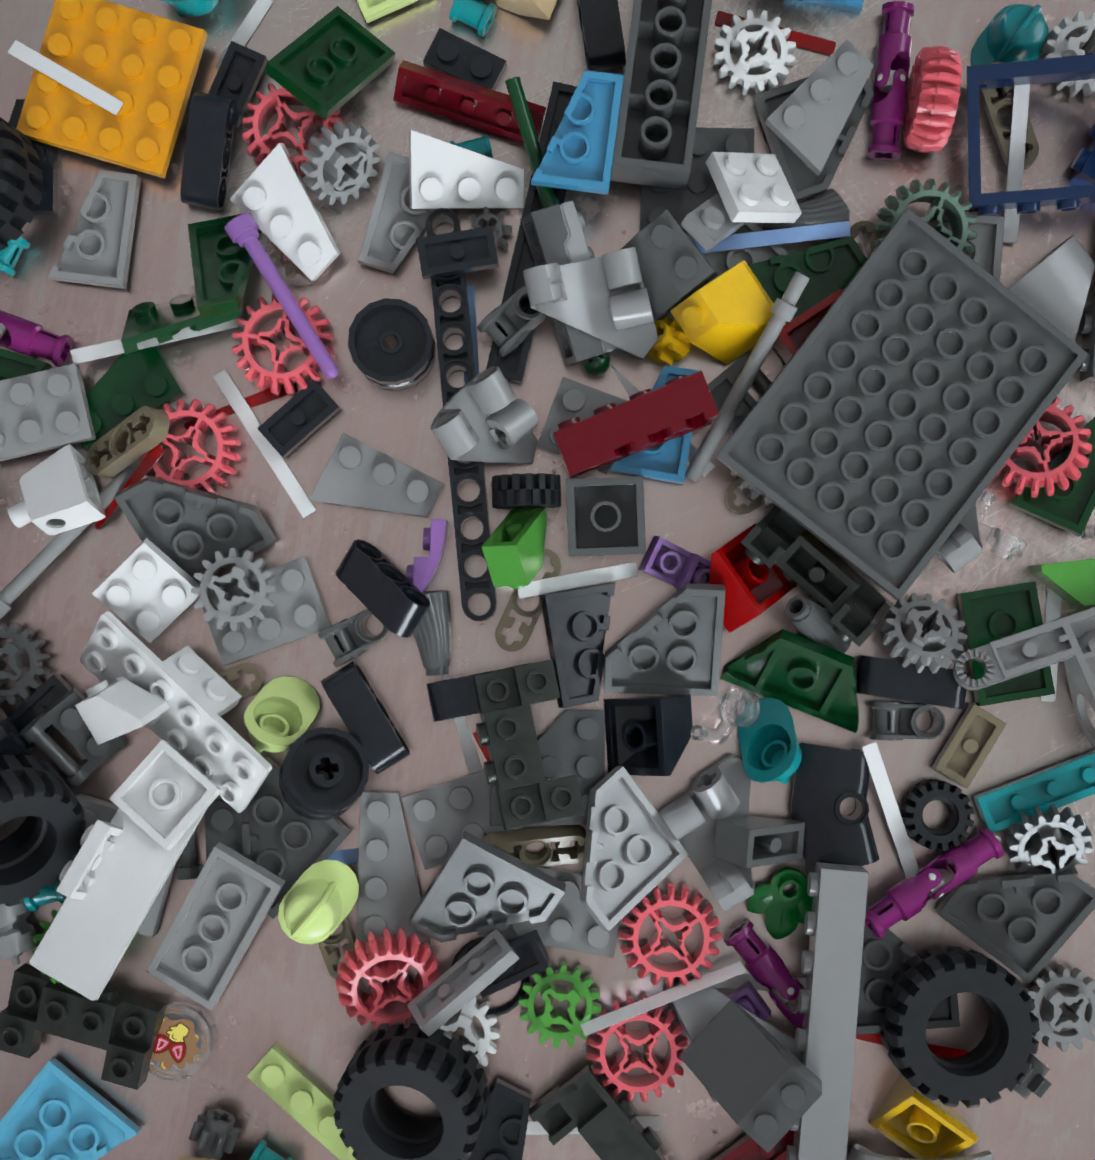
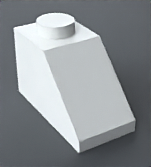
[75,678,170,745]

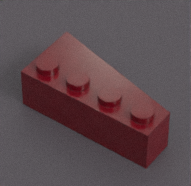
[553,370,719,479]

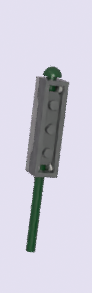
[505,77,618,376]

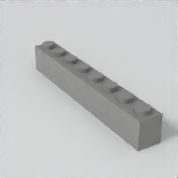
[786,862,869,1160]

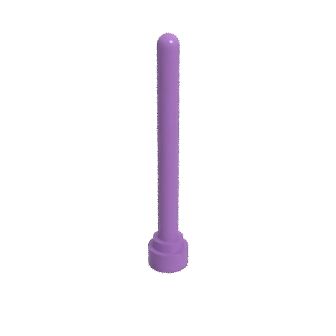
[224,213,338,379]

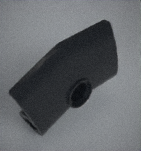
[791,742,879,875]

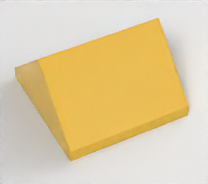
[869,1075,978,1159]

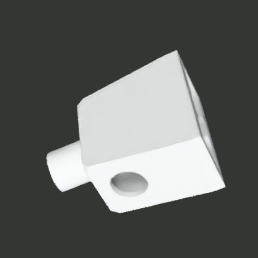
[8,444,106,535]

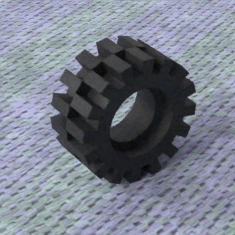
[492,473,561,510]
[899,779,974,851]

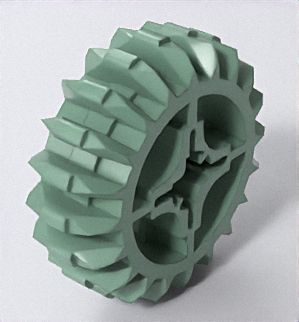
[873,178,979,255]

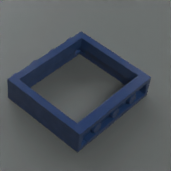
[967,54,1095,216]

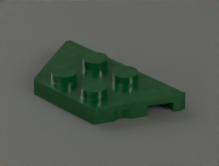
[720,629,859,733]

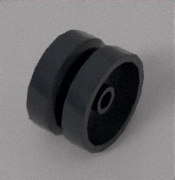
[348,298,436,390]
[279,728,369,821]

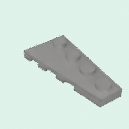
[356,790,433,947]

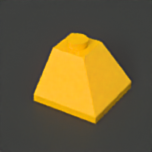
[670,260,787,365]

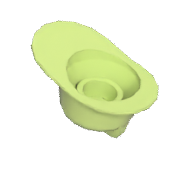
[244,676,320,754]
[278,859,359,945]

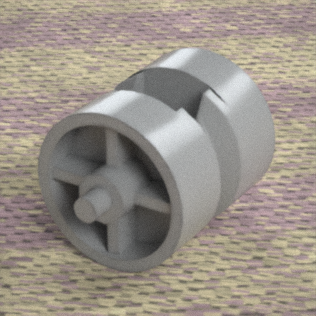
[0,899,38,965]

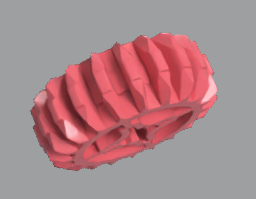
[902,46,962,153]
[242,82,344,179]
[232,293,335,395]
[996,397,1092,498]
[138,399,241,494]
[618,882,722,988]
[335,927,441,1031]
[586,996,689,1102]

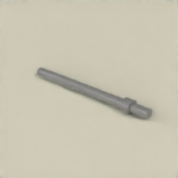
[685,271,810,482]
[0,466,135,619]

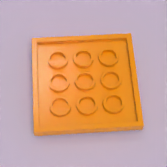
[16,0,208,179]

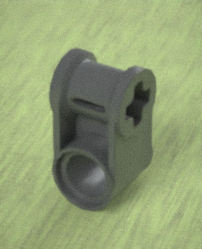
[477,286,547,357]
[318,609,392,668]
[869,700,946,741]

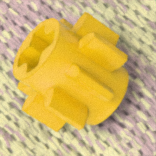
[647,316,691,366]

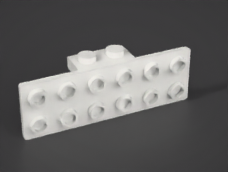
[80,611,272,813]
[30,809,207,1001]

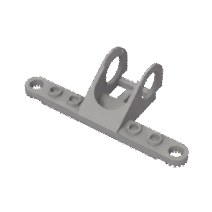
[953,607,1095,749]

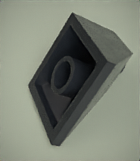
[604,695,693,776]

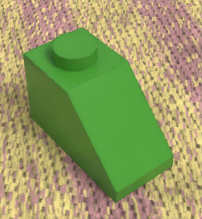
[482,508,547,589]
[1029,559,1095,610]

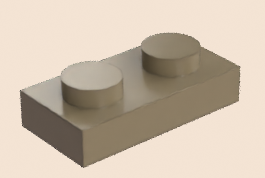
[931,703,1007,789]

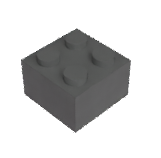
[566,476,646,556]

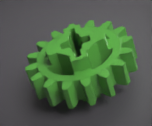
[519,961,602,1048]

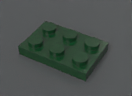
[265,6,396,121]
[957,581,1055,706]

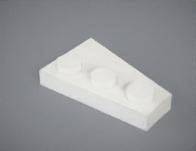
[409,129,524,209]
[230,142,340,281]

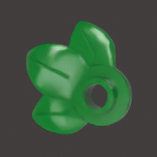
[746,867,813,940]

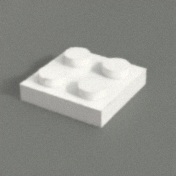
[706,152,802,223]
[92,538,200,643]
[109,739,222,851]

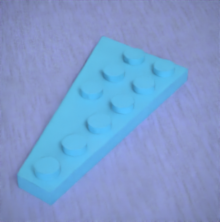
[0,1057,142,1160]

